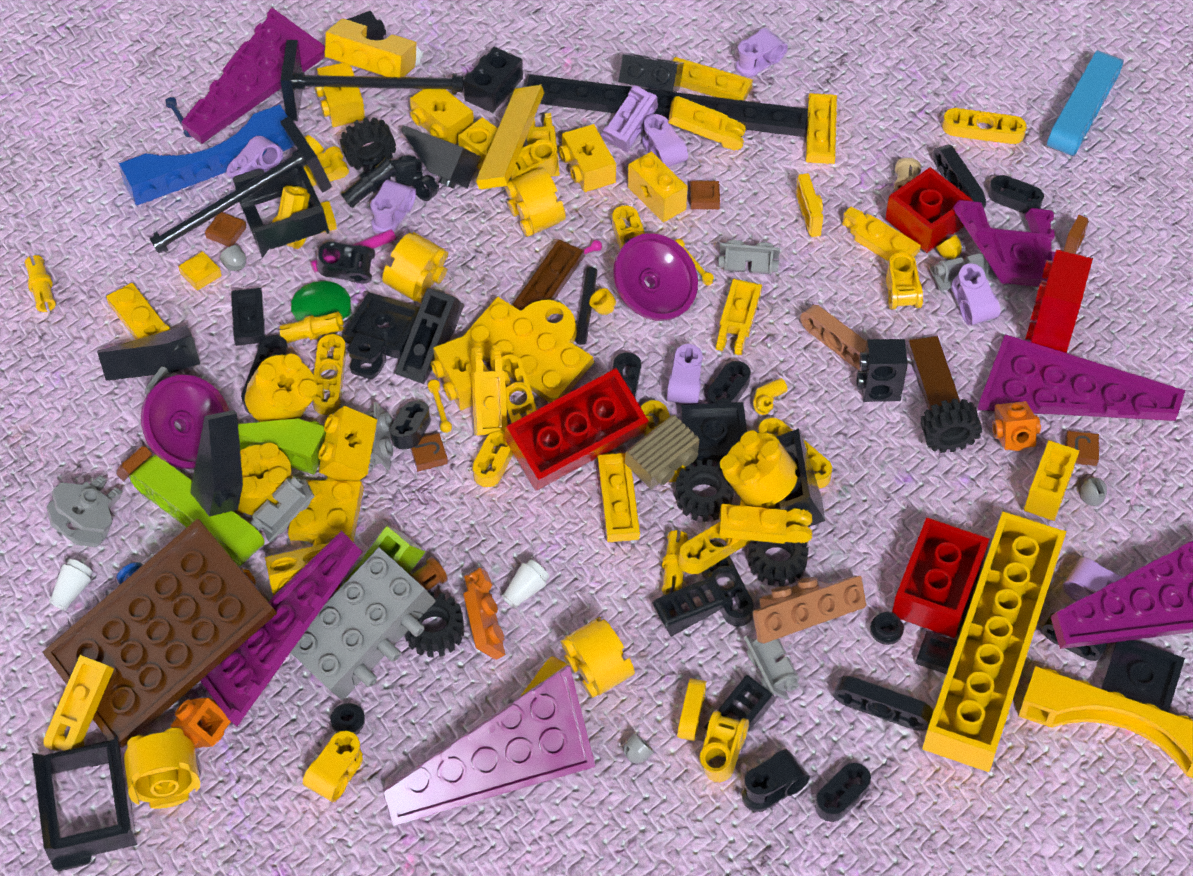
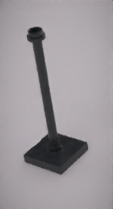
[280,40,463,121]
[149,116,332,253]

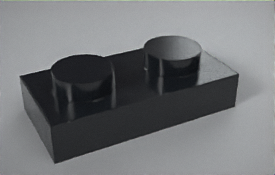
[231,288,266,346]

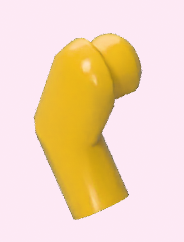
[752,378,788,415]

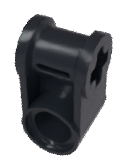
[316,242,376,284]
[742,749,810,812]

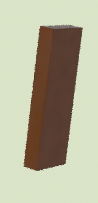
[513,239,585,311]
[907,336,960,411]

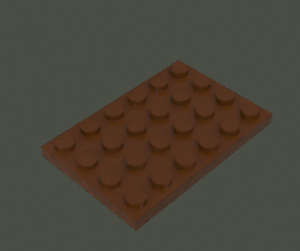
[42,518,278,748]

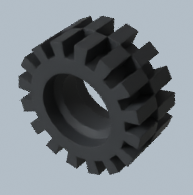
[340,117,396,171]
[920,399,982,453]
[676,460,734,522]
[748,526,809,587]
[405,592,464,658]

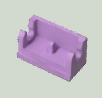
[601,85,658,153]

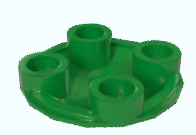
[291,281,352,321]

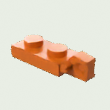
[463,568,506,660]

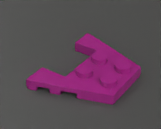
[953,200,1055,287]

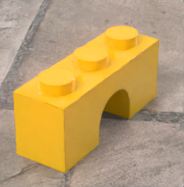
[325,18,417,77]

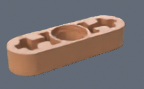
[800,305,867,370]

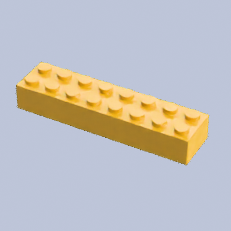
[922,511,1067,772]

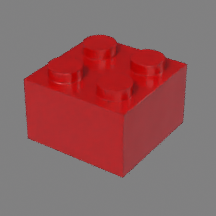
[885,167,973,253]

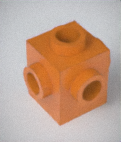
[992,401,1041,451]
[170,697,231,748]

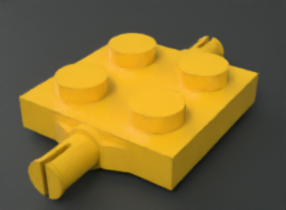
[288,476,364,546]

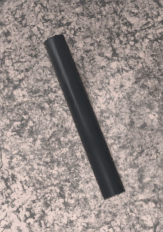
[575,267,598,345]

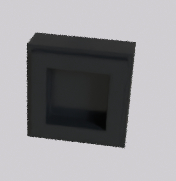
[915,631,958,674]

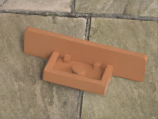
[753,575,866,643]

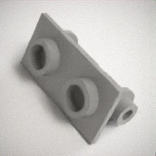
[718,240,780,275]
[929,252,996,291]
[364,402,393,471]
[250,475,315,543]
[744,636,799,700]

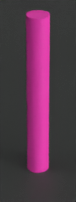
[310,229,396,273]

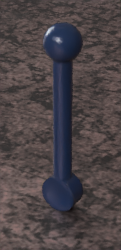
[165,97,192,138]

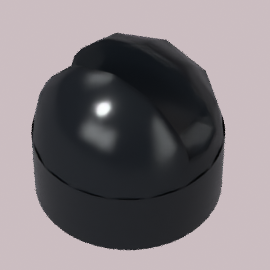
[413,175,439,201]

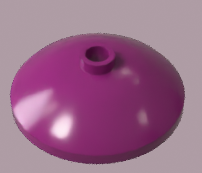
[613,233,698,321]
[141,375,230,469]

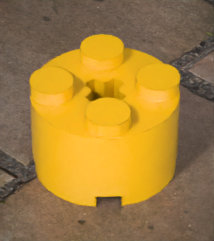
[505,168,566,237]
[382,232,448,304]
[245,354,318,422]
[720,430,797,508]
[237,443,293,518]
[560,616,635,699]
[124,728,200,809]

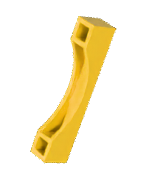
[1018,666,1193,778]

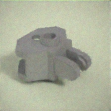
[46,475,123,547]

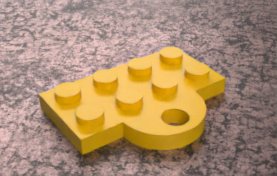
[463,297,594,403]

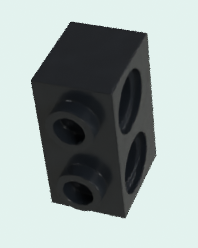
[463,46,523,113]
[618,53,684,92]
[856,339,908,402]

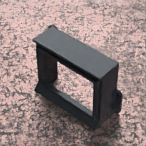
[233,166,330,258]
[32,736,137,871]

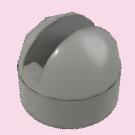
[220,245,246,272]
[1080,477,1107,506]
[624,733,654,764]

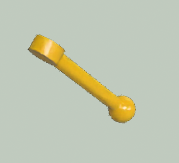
[675,239,714,285]
[428,380,452,433]

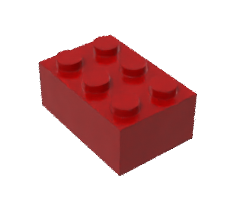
[1025,249,1093,353]
[892,517,990,638]

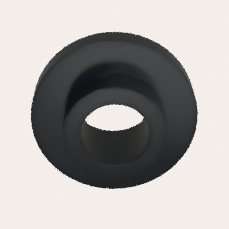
[870,612,904,645]
[330,703,365,735]

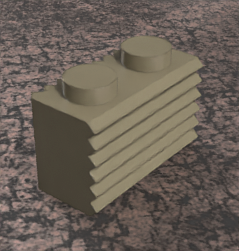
[625,414,699,489]

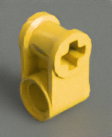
[511,139,558,180]
[886,251,923,310]
[700,710,749,782]
[303,731,363,803]

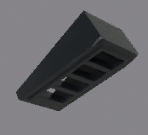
[652,576,730,637]
[704,674,775,731]

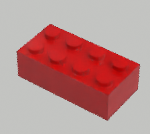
[504,368,649,491]

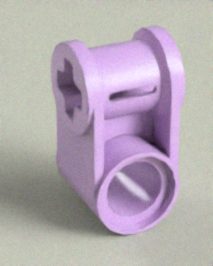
[735,28,788,77]
[642,114,688,167]
[227,136,283,179]
[370,180,416,234]
[951,263,1000,326]
[667,344,703,404]
[1063,558,1124,601]

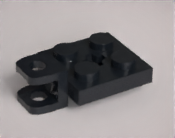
[343,292,420,379]

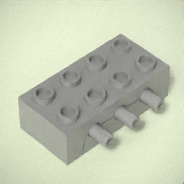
[290,548,436,701]

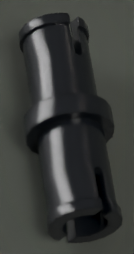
[341,157,398,208]

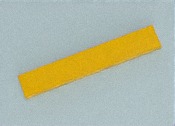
[476,85,544,190]

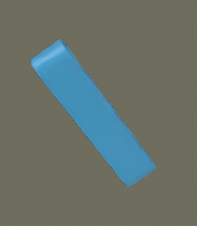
[1047,50,1124,156]

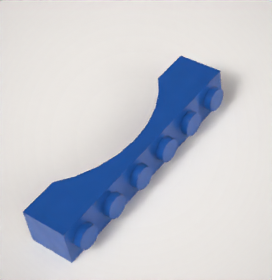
[119,104,293,206]

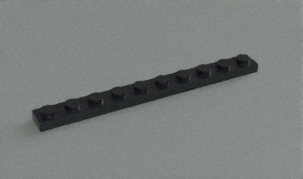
[526,74,808,137]

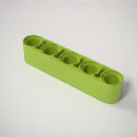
[129,454,265,566]

